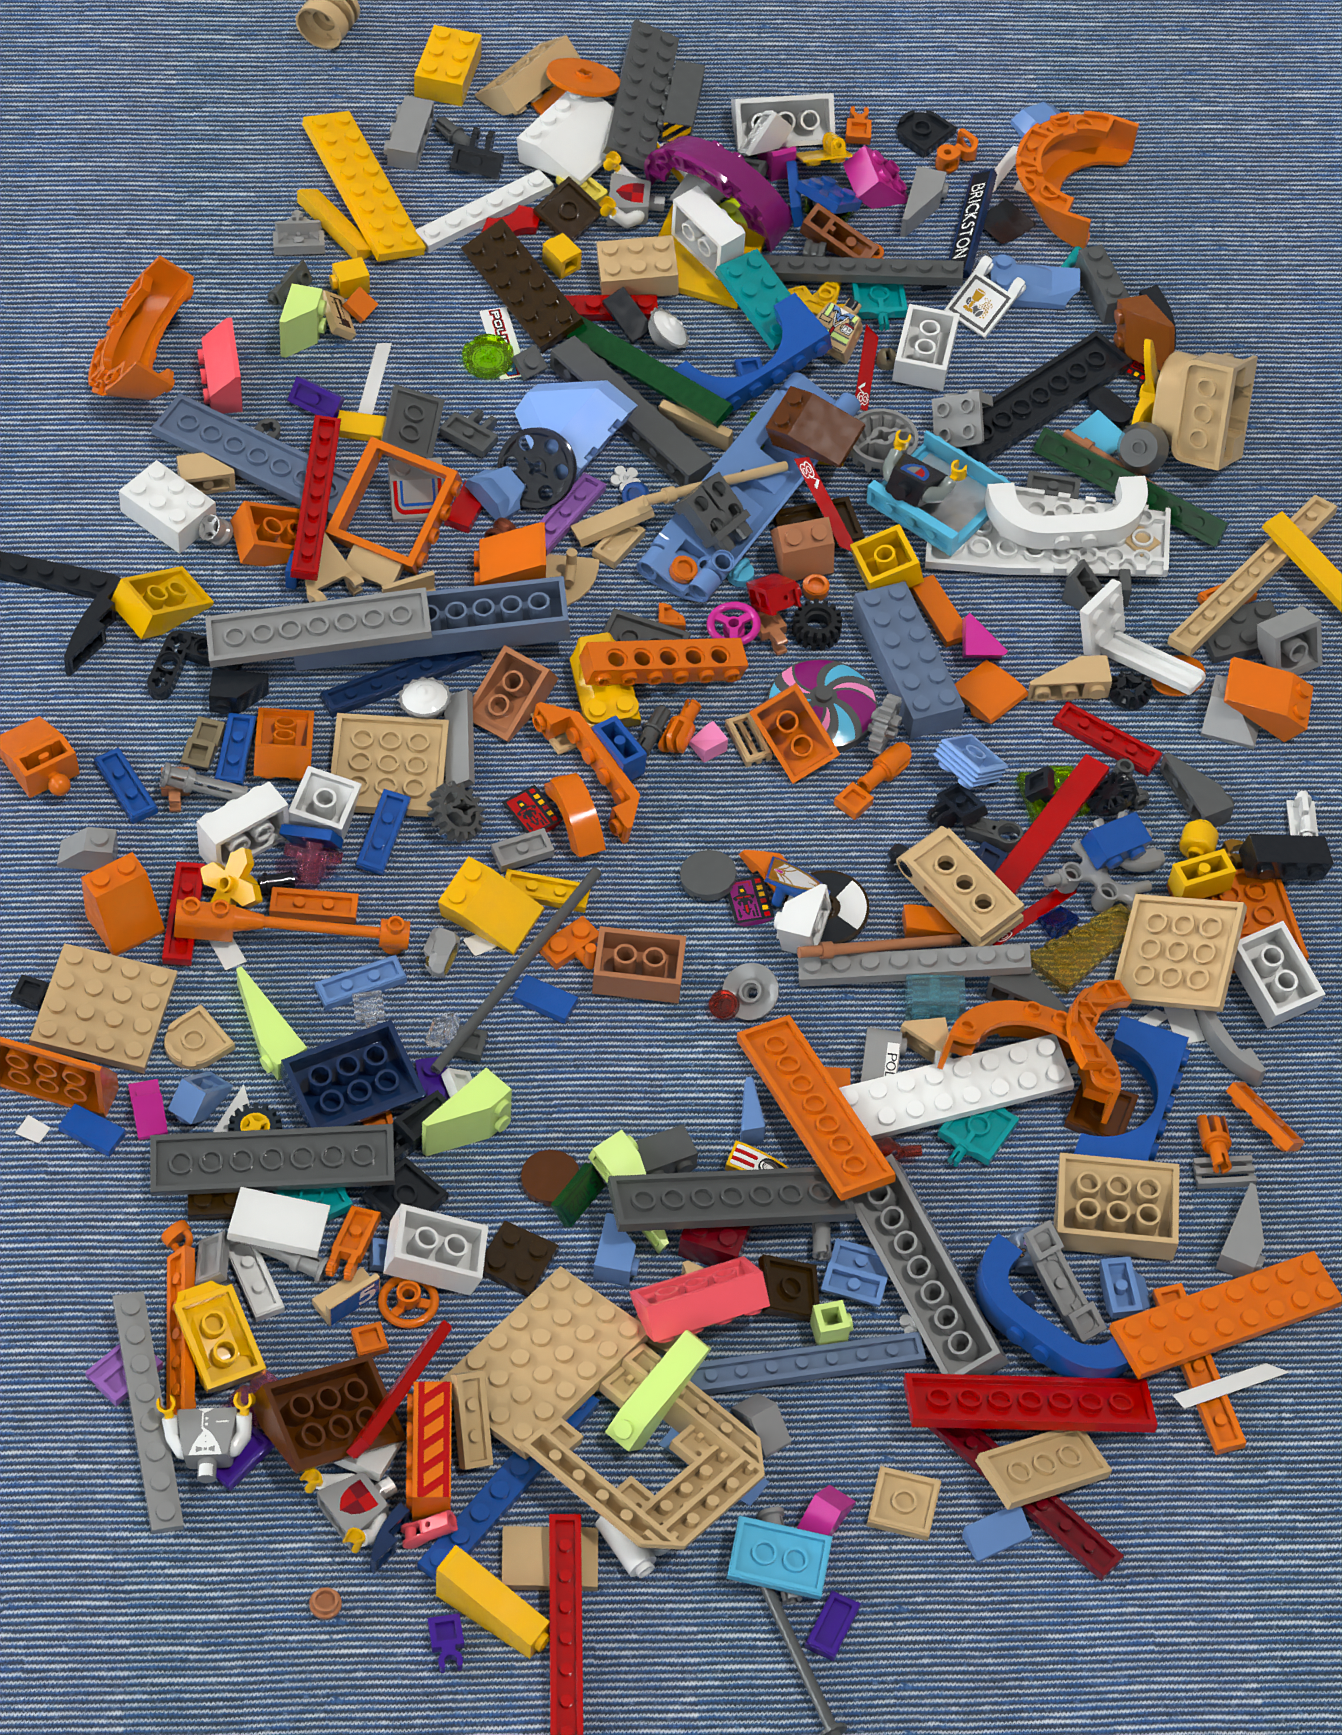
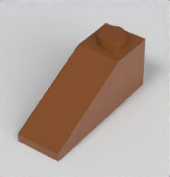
[800,202,879,258]

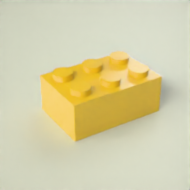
[414,25,482,107]

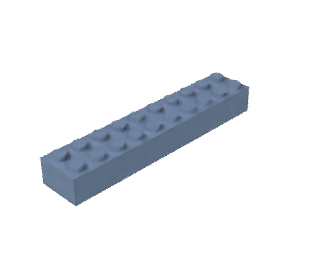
[293,576,571,671]

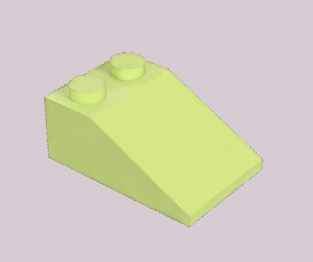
[422,1068,512,1156]

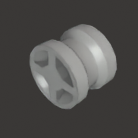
[198,514,233,546]

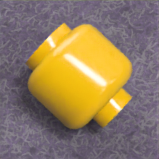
[1179,819,1219,859]

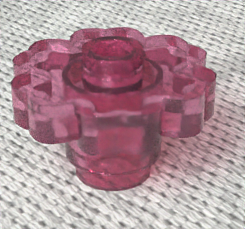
[284,841,343,884]

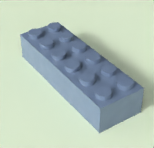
[852,581,965,739]

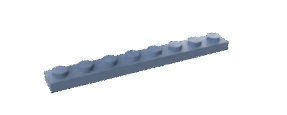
[690,1331,926,1395]

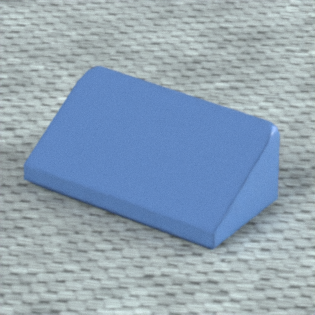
[962,1506,1033,1563]

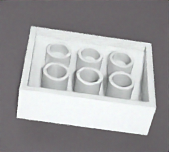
[517,91,613,185]

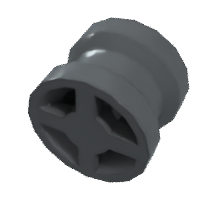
[802,238,827,257]

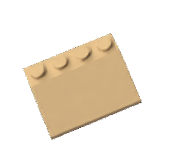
[1053,1153,1179,1261]

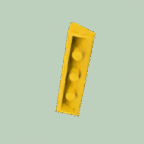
[297,189,373,260]

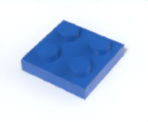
[795,175,863,214]

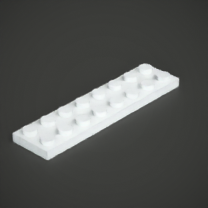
[839,1034,1074,1140]

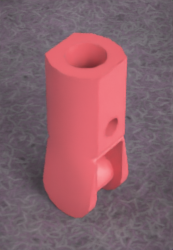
[400,1510,458,1549]

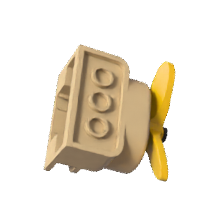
[1131,338,1258,471]

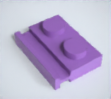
[85,1344,163,1407]

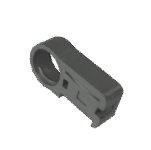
[965,817,1023,852]

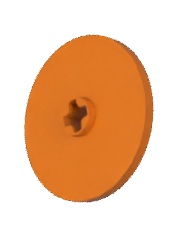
[546,58,620,97]

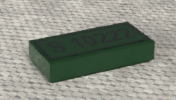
[551,1163,606,1228]

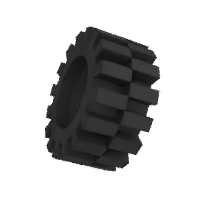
[792,599,843,651]

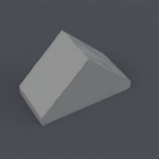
[731,1393,792,1458]

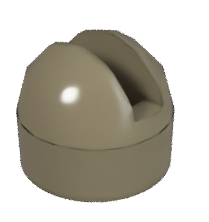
[876,348,897,370]

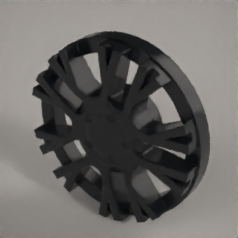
[1086,772,1138,817]

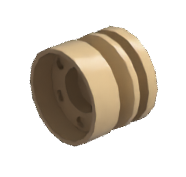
[296,0,360,49]

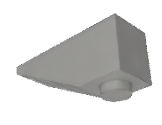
[900,166,950,237]
[1216,1183,1266,1278]

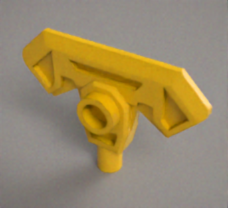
[788,282,845,315]

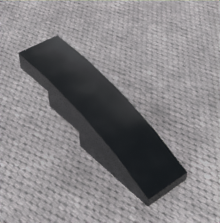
[64,575,121,676]

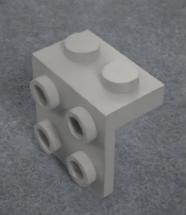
[932,389,993,448]

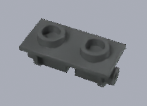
[267,259,313,309]

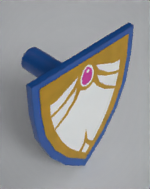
[764,856,831,907]

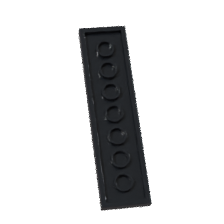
[961,330,1133,464]

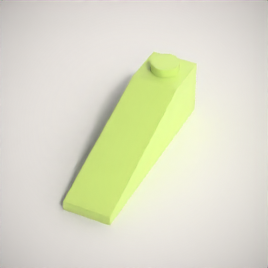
[236,966,307,1080]
[588,1130,669,1254]
[605,1330,711,1451]

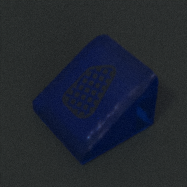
[1037,906,1079,940]

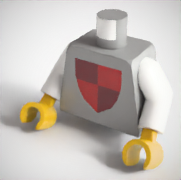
[599,151,665,228]
[299,1468,398,1553]

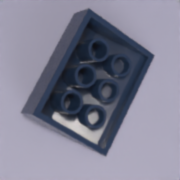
[280,1020,426,1128]

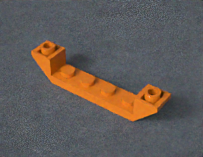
[532,702,640,844]

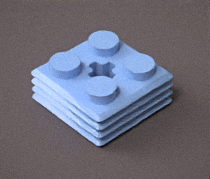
[933,734,1008,789]

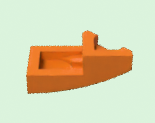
[739,850,788,892]

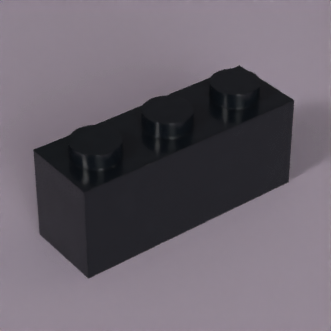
[1238,834,1334,881]

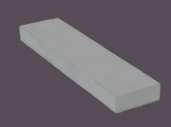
[444,689,475,788]

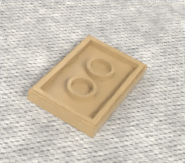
[502,1526,598,1591]

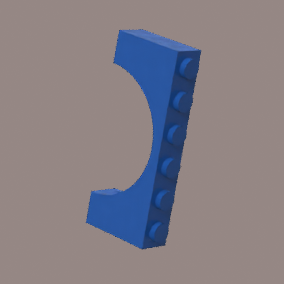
[673,292,832,411]
[1074,1016,1191,1161]

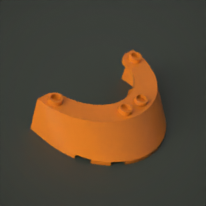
[1015,111,1139,249]
[88,255,194,400]
[937,1000,1121,1124]

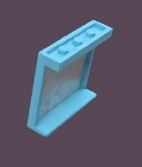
[866,430,1011,556]

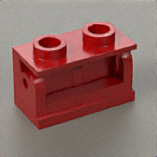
[746,573,802,616]

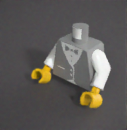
[156,1391,256,1483]

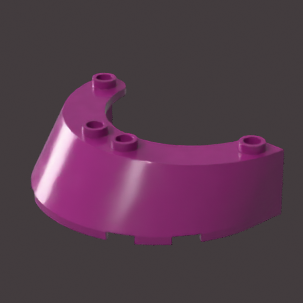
[644,136,793,252]

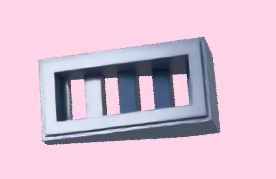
[740,1076,765,1144]

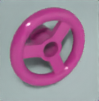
[706,601,761,645]

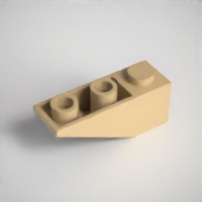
[1027,655,1112,702]

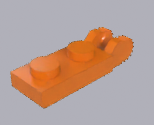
[325,1206,381,1281]

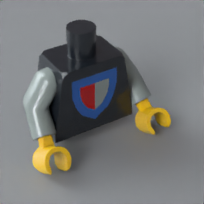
[882,430,967,507]

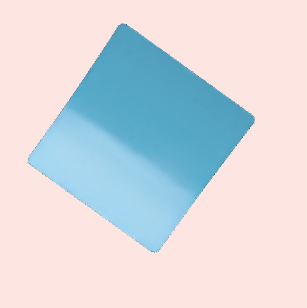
[1071,410,1122,455]

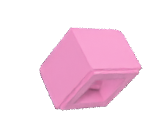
[689,721,728,763]

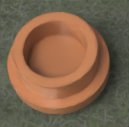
[309,1587,342,1620]

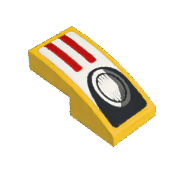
[725,1140,789,1171]

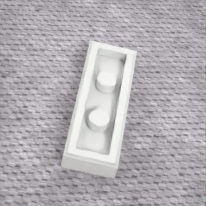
[229,1240,285,1322]

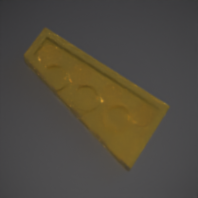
[1030,903,1131,994]

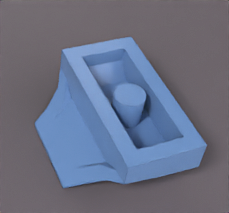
[465,466,525,521]
[1099,1256,1151,1319]

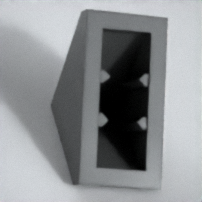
[1062,559,1103,610]

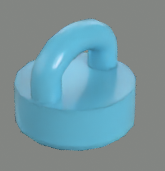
[727,558,754,587]

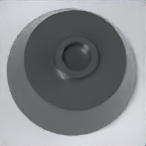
[1117,422,1169,475]

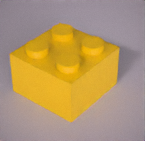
[850,524,924,590]

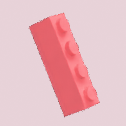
[629,1256,770,1343]

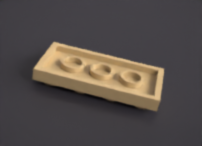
[975,1430,1112,1510]

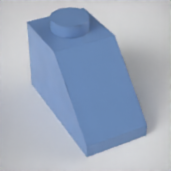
[168,1071,233,1125]
[593,1213,640,1287]

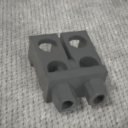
[673,472,753,552]

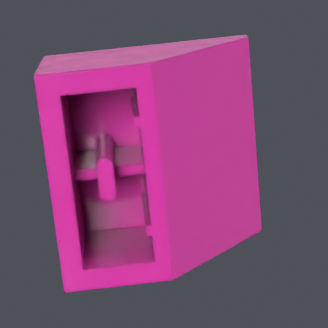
[842,145,908,209]

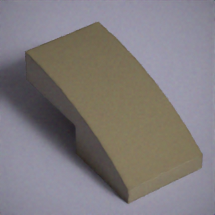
[181,716,226,770]

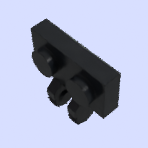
[449,127,505,179]
[926,783,988,829]

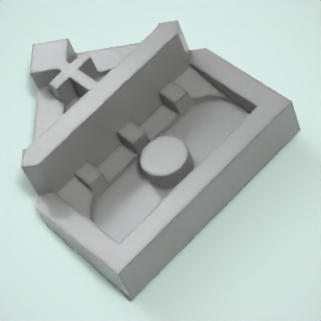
[273,210,325,256]

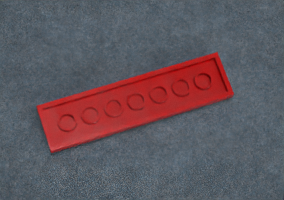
[903,1373,1158,1433]

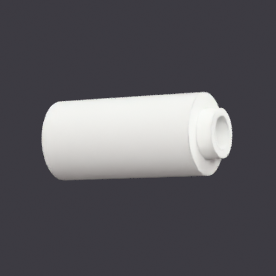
[595,1516,656,1578]

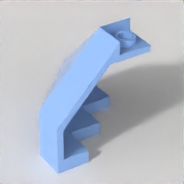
[514,380,638,481]

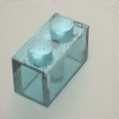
[904,974,966,1022]

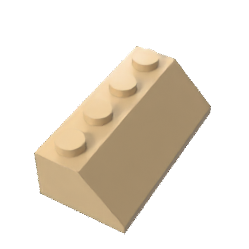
[474,35,581,116]

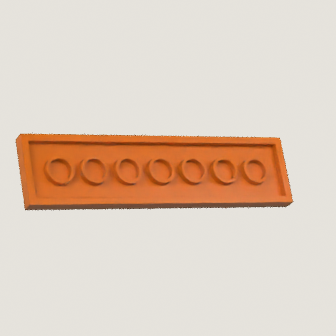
[737,1015,896,1201]
[1109,1251,1342,1380]

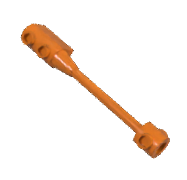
[174,897,410,955]

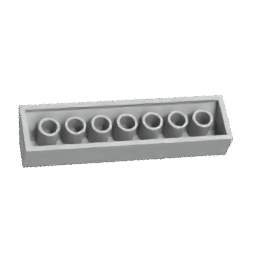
[852,1154,1009,1375]

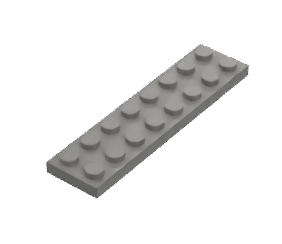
[205,587,432,668]

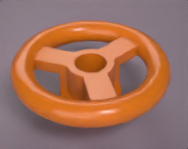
[378,1276,439,1329]

